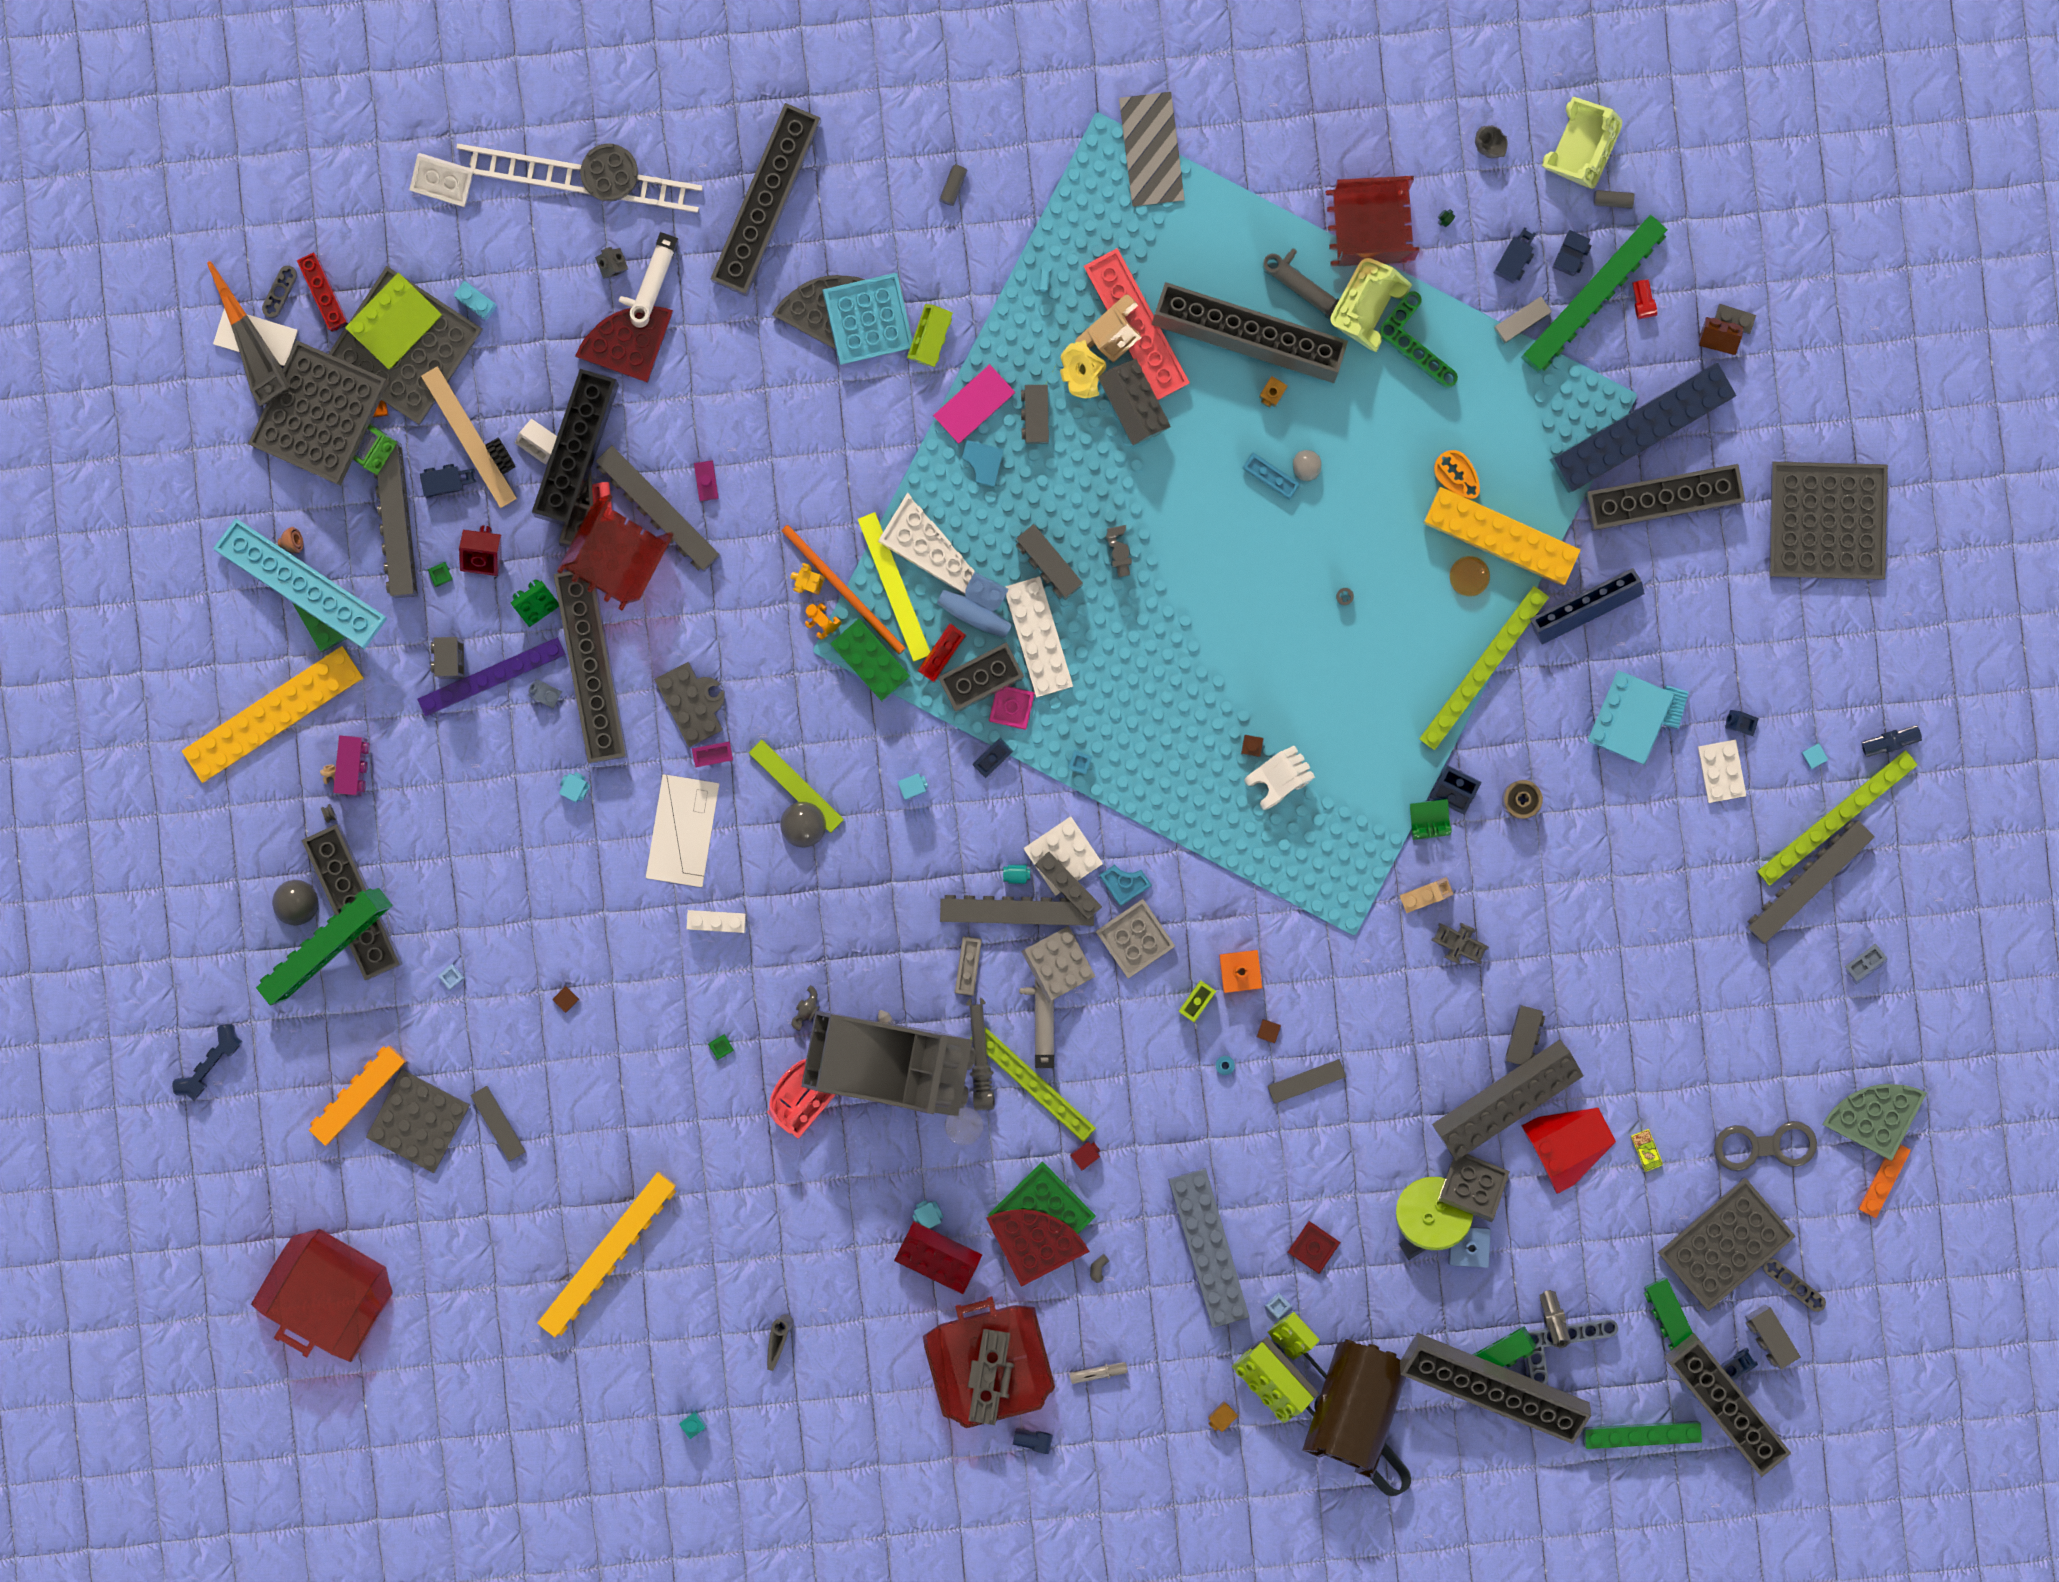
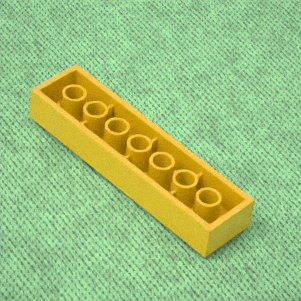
[1423,487,1581,586]

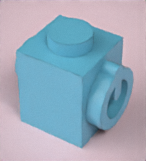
[559,772,591,803]
[912,1200,944,1229]

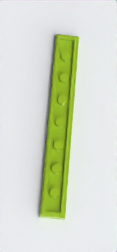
[970,1027,1096,1142]

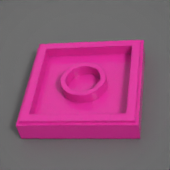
[989,687,1035,730]

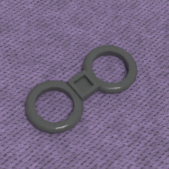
[1714,1121,1817,1171]

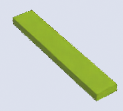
[749,739,844,833]

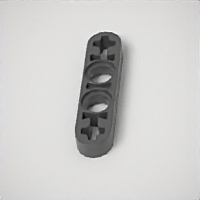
[1762,1258,1826,1312]

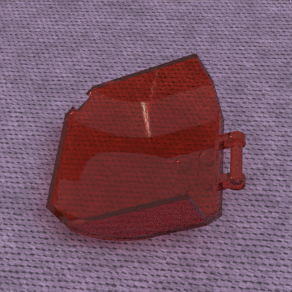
[251,1229,393,1362]
[923,1296,1055,1428]

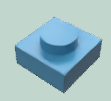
[1068,750,1092,775]

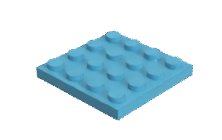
[822,273,913,365]

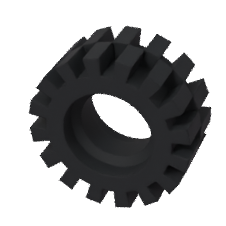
[485,437,516,475]

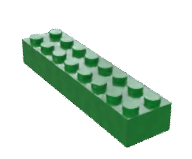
[256,888,393,1006]

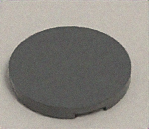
[580,143,638,202]

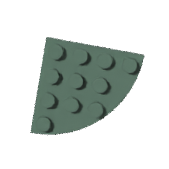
[1822,1084,1927,1161]

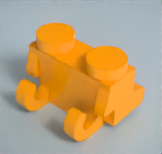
[805,603,842,640]

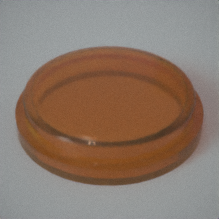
[1449,556,1490,597]

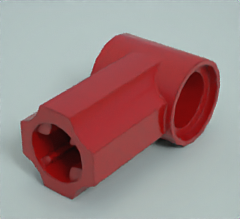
[1632,279,1657,320]

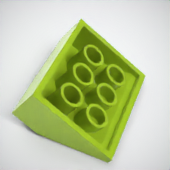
[345,272,442,370]

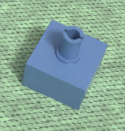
[1448,1227,1491,1268]

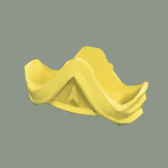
[1060,340,1106,398]

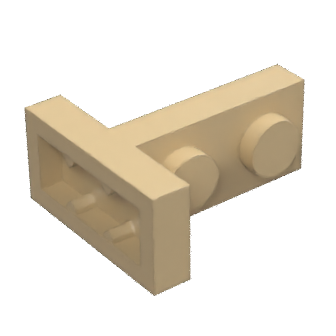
[1400,877,1454,913]

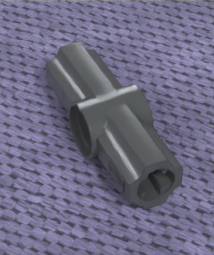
[1539,1290,1570,1349]

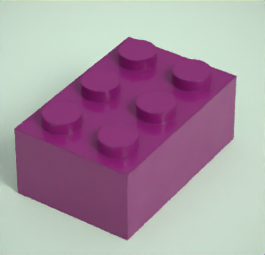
[333,735,370,796]

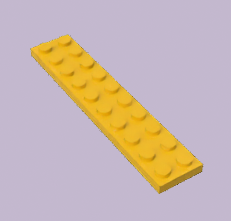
[182,646,364,783]

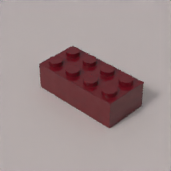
[894,1221,982,1294]

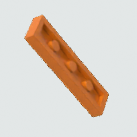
[1858,1144,1911,1218]

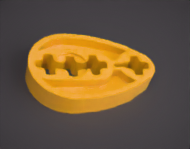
[1434,450,1480,500]

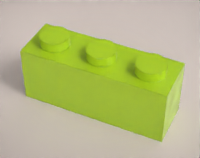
[907,304,953,367]

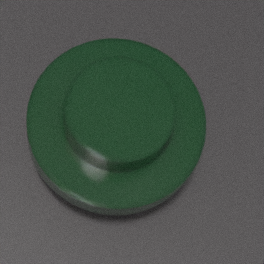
[1438,209,1455,227]

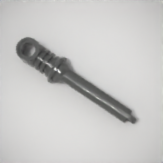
[966,998,995,1111]

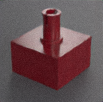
[459,525,502,576]

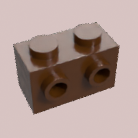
[1699,317,1743,355]

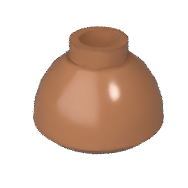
[278,527,303,553]

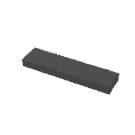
[1268,1059,1346,1104]
[470,1086,526,1162]

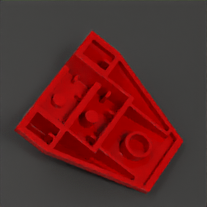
[1521,1107,1616,1194]

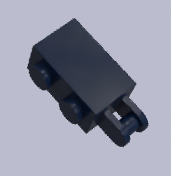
[1493,227,1536,283]
[420,464,477,498]

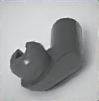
[1090,1254,1110,1283]

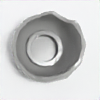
[1293,450,1322,481]

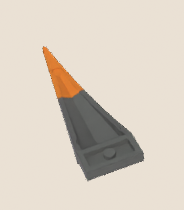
[207,261,290,406]

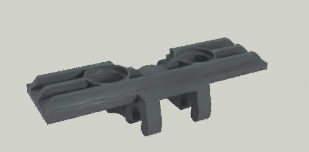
[967,1329,1014,1425]

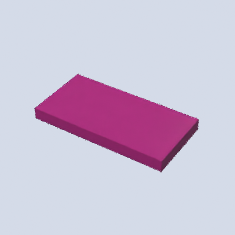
[933,364,1015,444]

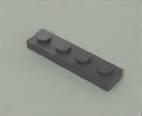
[1035,852,1102,920]

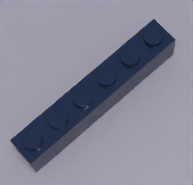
[1530,568,1645,645]

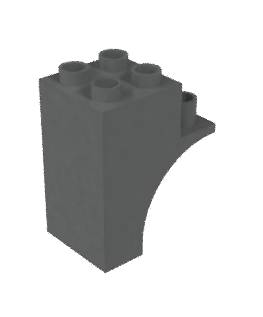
[801,1010,976,1116]

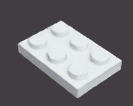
[410,153,474,207]
[1697,740,1746,803]

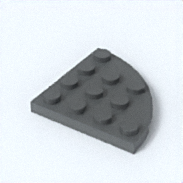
[772,275,865,350]

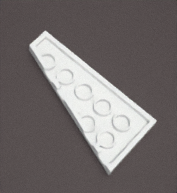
[878,493,974,595]

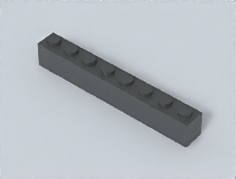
[596,445,721,572]
[1746,820,1875,944]
[940,895,1094,926]

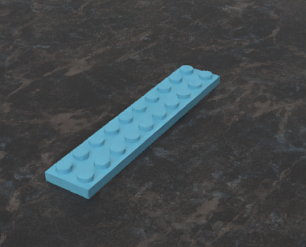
[213,518,387,650]

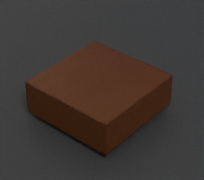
[552,986,579,1013]
[1257,1019,1281,1043]

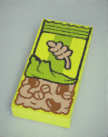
[1630,1129,1663,1172]

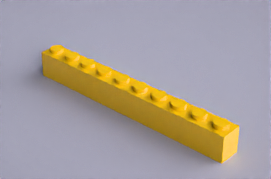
[537,1171,677,1337]

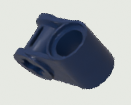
[1721,1347,1758,1380]

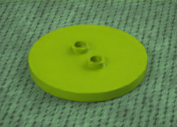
[1396,1177,1473,1250]

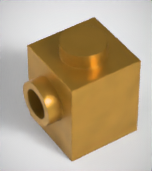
[1259,376,1288,408]

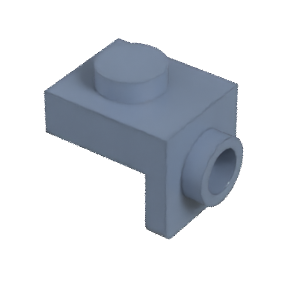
[528,679,562,709]

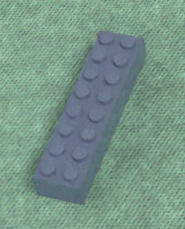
[1168,1168,1249,1328]

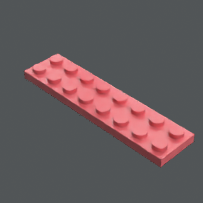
[1083,248,1190,400]

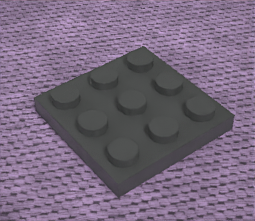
[1438,1154,1510,1222]

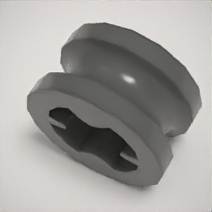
[1336,588,1354,606]
[321,804,337,823]

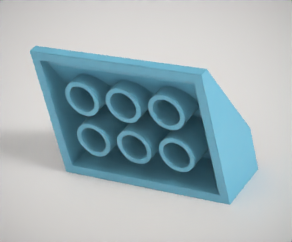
[1588,670,1675,765]

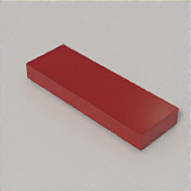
[918,624,966,682]

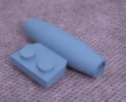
[937,571,1012,638]

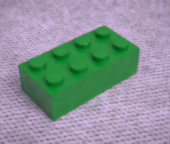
[830,618,911,702]

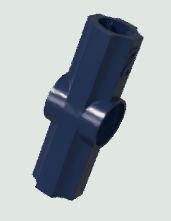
[1861,725,1922,757]

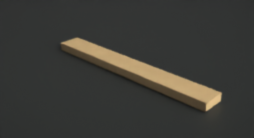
[421,366,517,508]

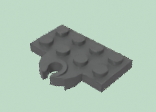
[654,662,725,748]

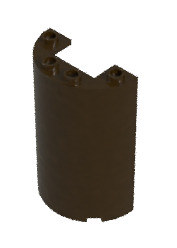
[1302,1339,1406,1479]

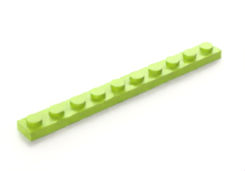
[1419,586,1549,750]
[1757,750,1917,886]

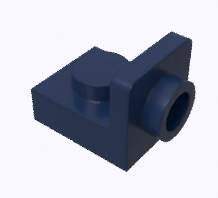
[1725,710,1759,736]

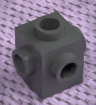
[595,247,628,279]

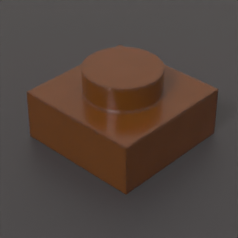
[1241,735,1264,757]

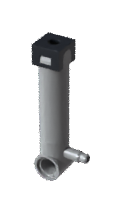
[1019,978,1054,1068]

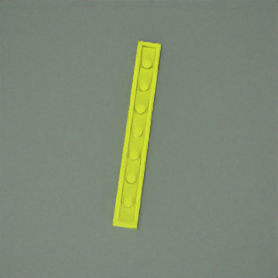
[858,512,930,662]

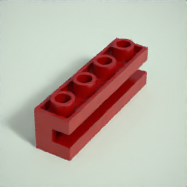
[296,252,349,332]

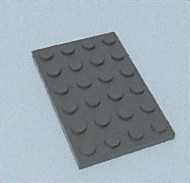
[1657,1177,1796,1311]

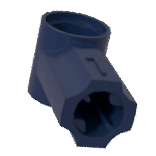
[1012,1428,1053,1454]

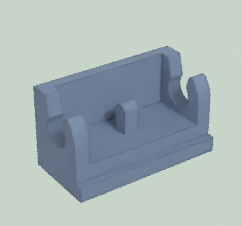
[1845,943,1888,985]

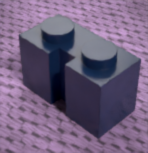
[1553,230,1592,276]

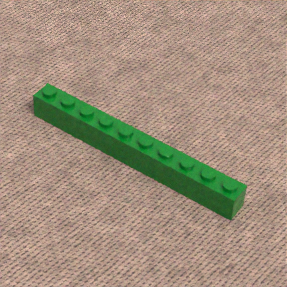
[1521,214,1668,372]

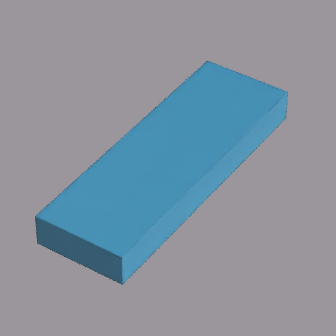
[1242,452,1300,500]

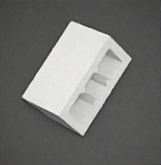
[515,418,557,465]

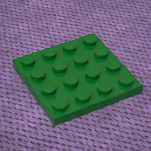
[988,1161,1096,1234]

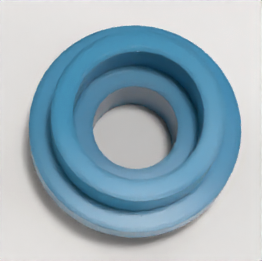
[1216,1056,1235,1075]

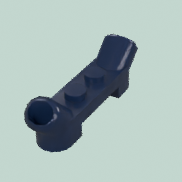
[172,1024,243,1101]

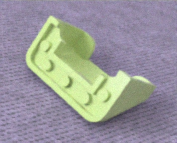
[1542,97,1622,189]
[1330,258,1412,352]

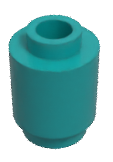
[1003,865,1030,884]

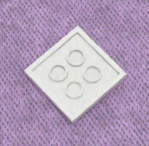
[1023,816,1103,896]

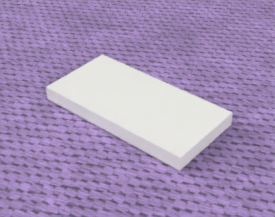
[213,308,298,366]

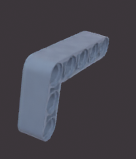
[1526,1318,1618,1384]

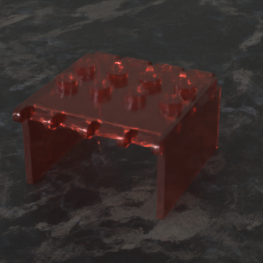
[1325,176,1419,266]
[557,494,674,611]

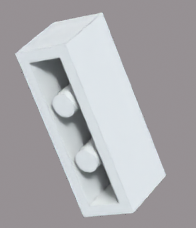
[687,910,747,933]

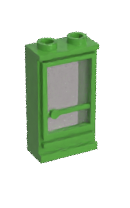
[353,423,397,475]

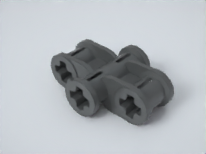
[1431,923,1489,965]

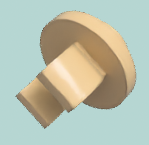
[320,764,336,784]

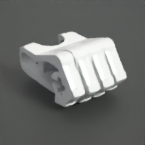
[1244,746,1315,810]

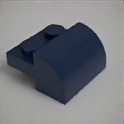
[1430,765,1482,815]

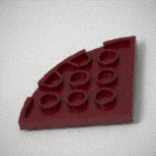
[575,306,673,383]
[986,1209,1090,1287]

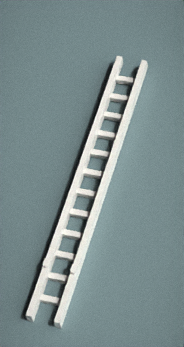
[456,143,703,213]

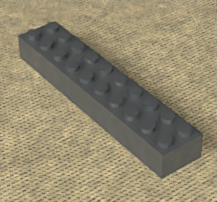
[710,103,821,297]
[1152,282,1348,383]
[553,567,628,764]
[1400,1333,1591,1444]

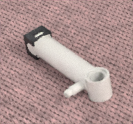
[619,232,679,328]

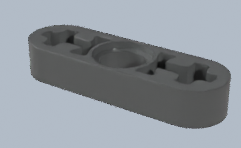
[262,266,297,318]

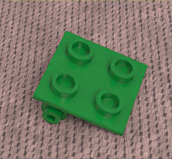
[1410,799,1452,840]

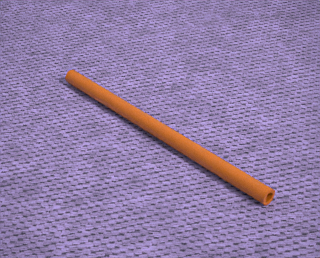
[781,525,906,655]

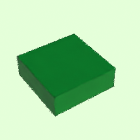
[427,562,453,587]
[708,1034,734,1060]

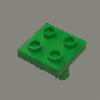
[510,579,559,627]

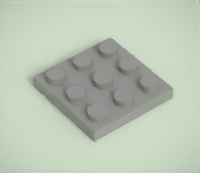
[1096,899,1175,979]
[1021,926,1096,1002]

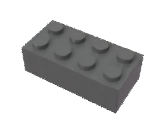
[1098,359,1171,445]
[1016,524,1083,600]
[938,642,1025,713]

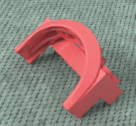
[767,1059,836,1139]

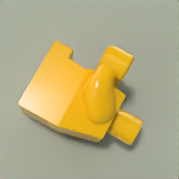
[790,563,825,595]

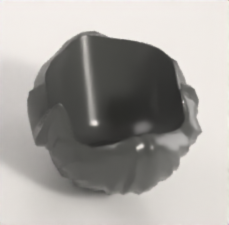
[1475,125,1508,158]

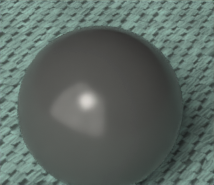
[780,802,826,848]
[272,880,318,926]

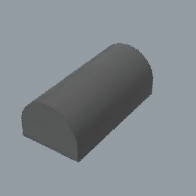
[939,164,968,206]
[1594,190,1635,209]

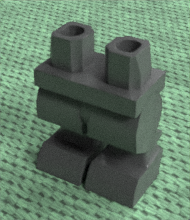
[1105,525,1132,578]

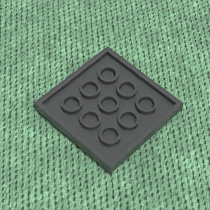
[366,1069,470,1173]

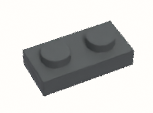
[1715,304,1756,334]

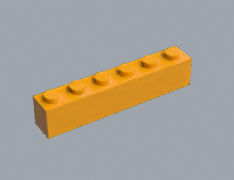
[309,1045,407,1146]

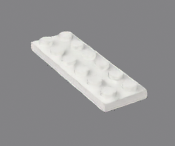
[1006,576,1073,698]

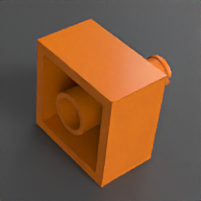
[1219,950,1262,993]

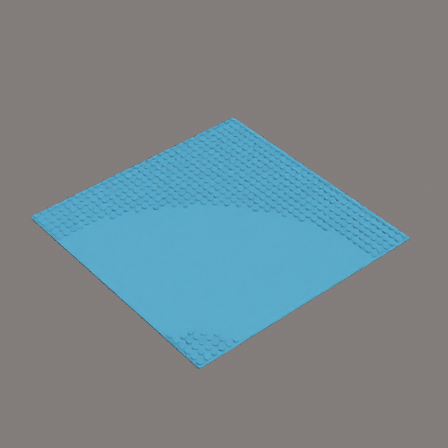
[813,113,1637,935]

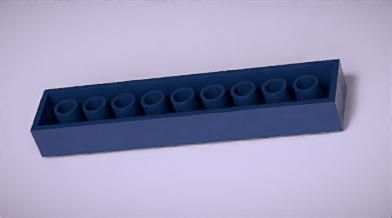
[1549,363,1737,493]

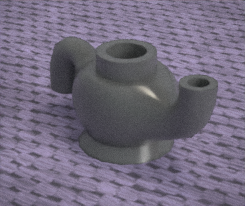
[791,985,820,1031]

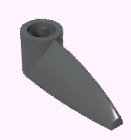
[767,1314,794,1371]

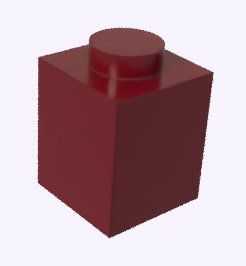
[1070,1141,1100,1171]

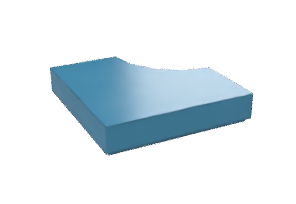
[962,440,1004,487]
[1099,865,1152,907]

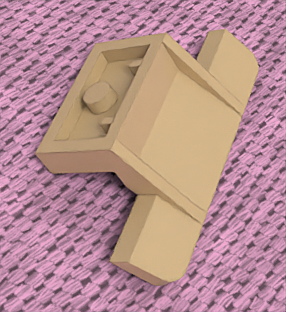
[1075,295,1142,363]

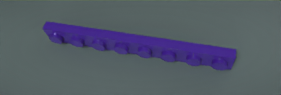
[417,637,566,717]

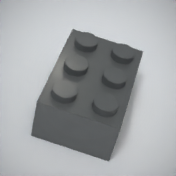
[430,637,464,679]
[1745,1305,1801,1369]

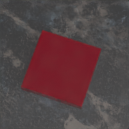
[1287,1221,1341,1274]

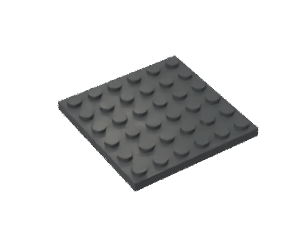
[328,266,483,425]
[248,340,389,486]
[1769,462,1888,580]

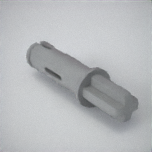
[1070,1362,1128,1384]

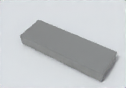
[1494,296,1552,344]
[955,936,982,996]

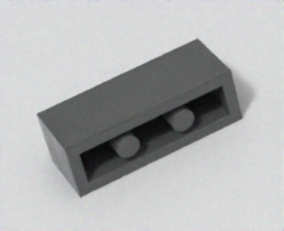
[1021,385,1049,444]
[1505,1005,1545,1065]

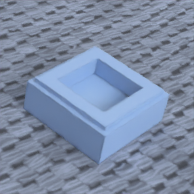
[438,963,465,990]
[1265,1292,1292,1320]

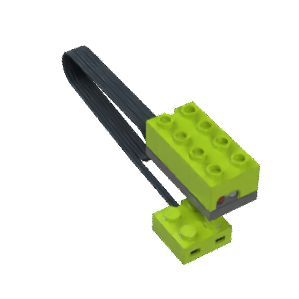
[1231,1312,1411,1496]

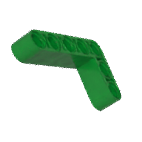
[1379,291,1458,388]

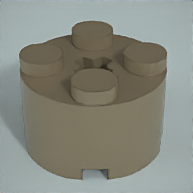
[1502,780,1543,819]

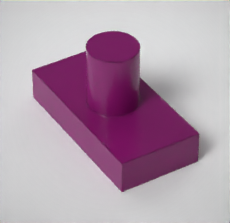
[694,460,719,502]
[692,741,733,768]

